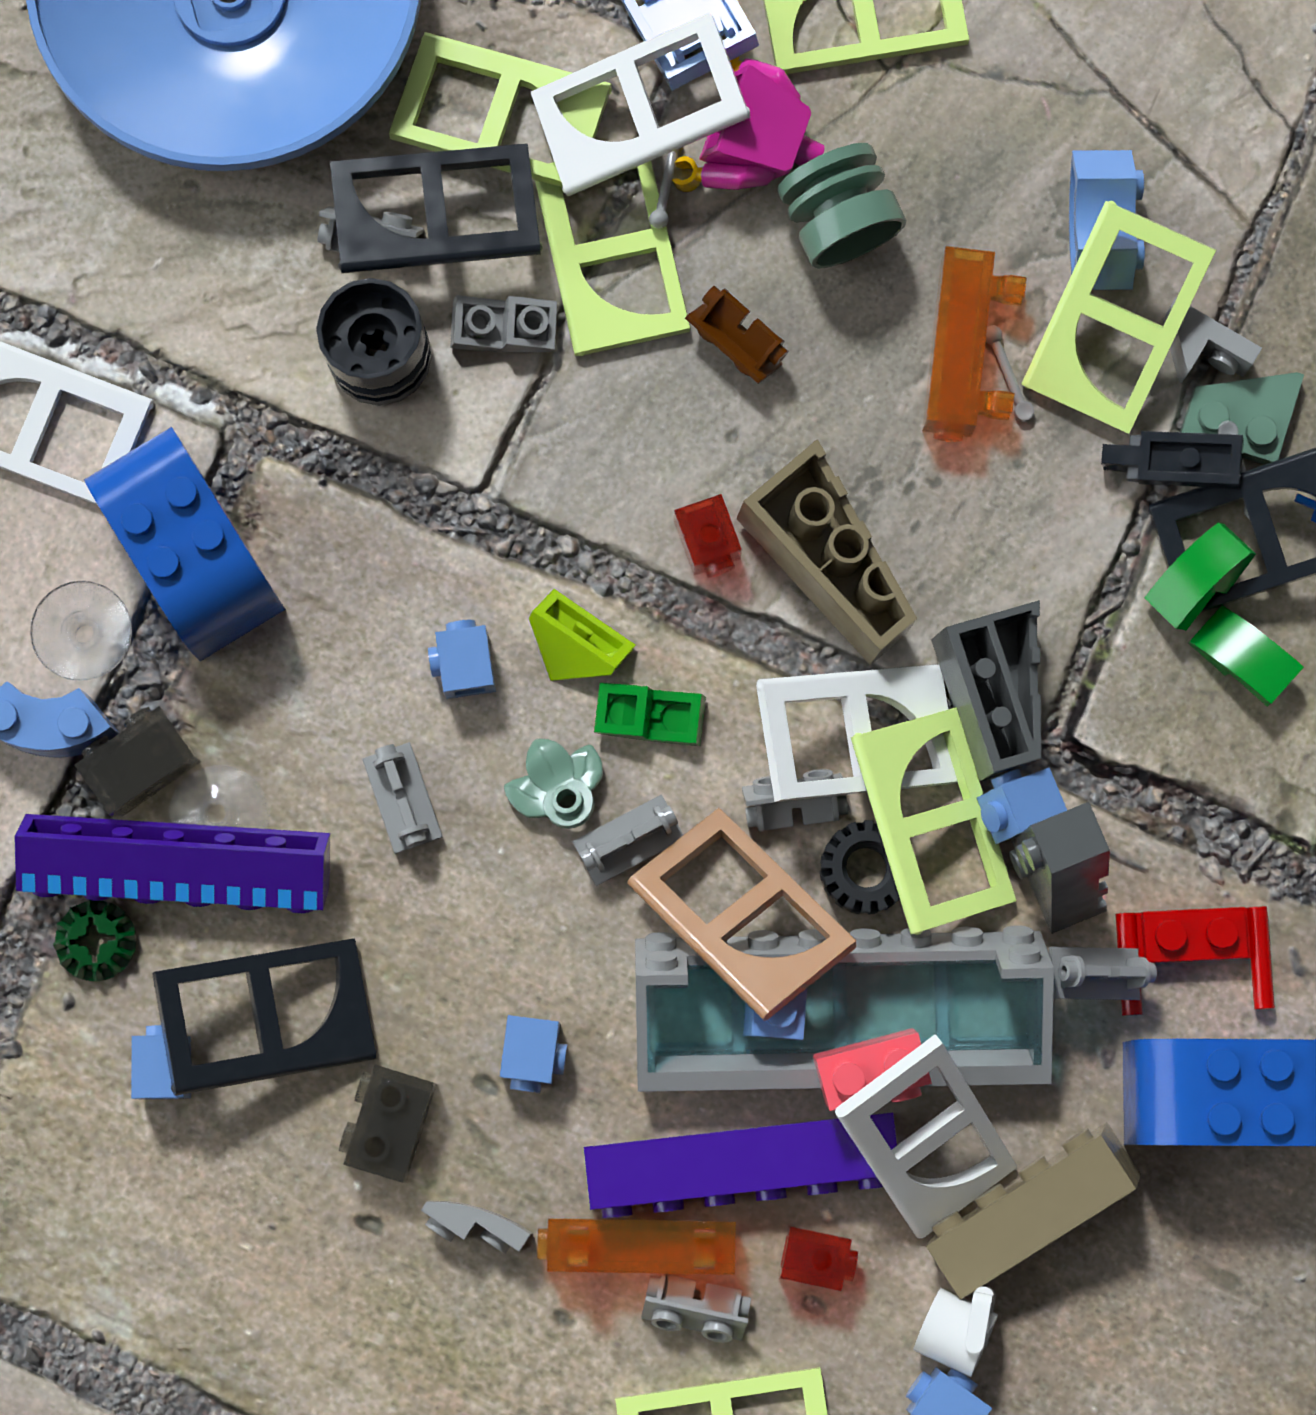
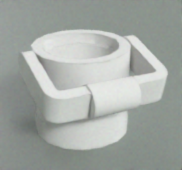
[913,1286,998,1377]

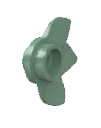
[504,738,603,829]

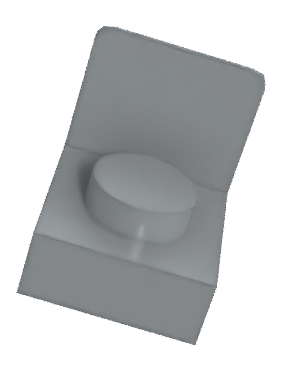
[1162,298,1262,383]

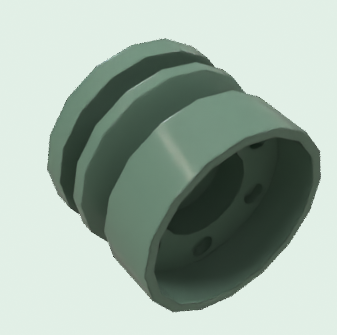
[777,143,907,269]

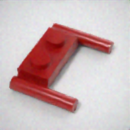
[1115,906,1275,1016]

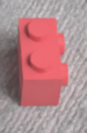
[813,1028,932,1111]

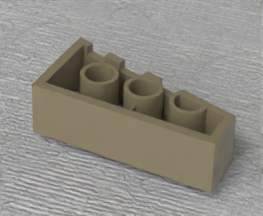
[736,439,917,666]
[926,1122,1141,1300]

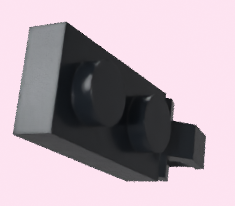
[1101,431,1244,489]

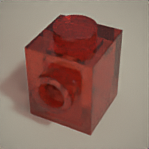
[674,494,742,578]
[778,1225,859,1291]

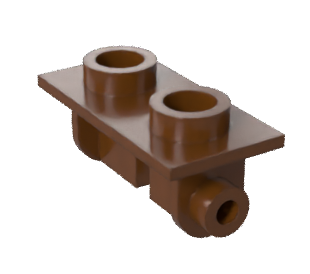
[685,286,789,384]

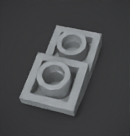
[450,295,557,352]
[421,1201,532,1254]

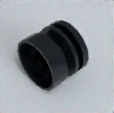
[316,278,432,406]

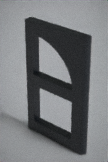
[330,143,543,274]
[1149,447,1316,613]
[152,938,377,1096]

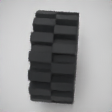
[820,820,900,915]

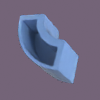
[1069,150,1145,290]
[0,681,121,758]

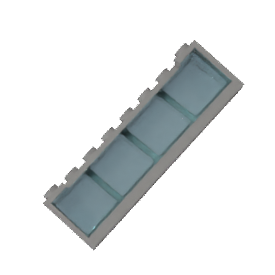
[635,926,1054,1092]

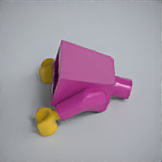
[672,56,825,192]

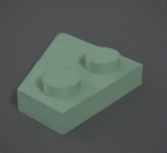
[1180,372,1304,465]

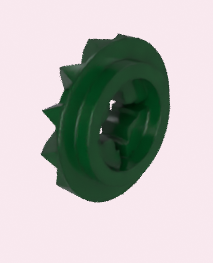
[53,900,136,982]

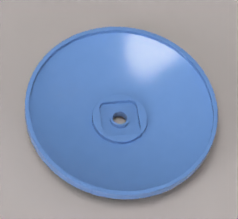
[26,0,421,171]

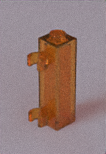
[922,246,1027,442]
[537,1217,736,1275]

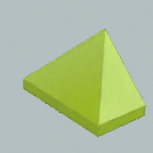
[529,589,636,681]

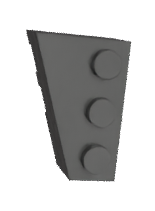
[931,600,1041,782]
[1009,802,1110,934]

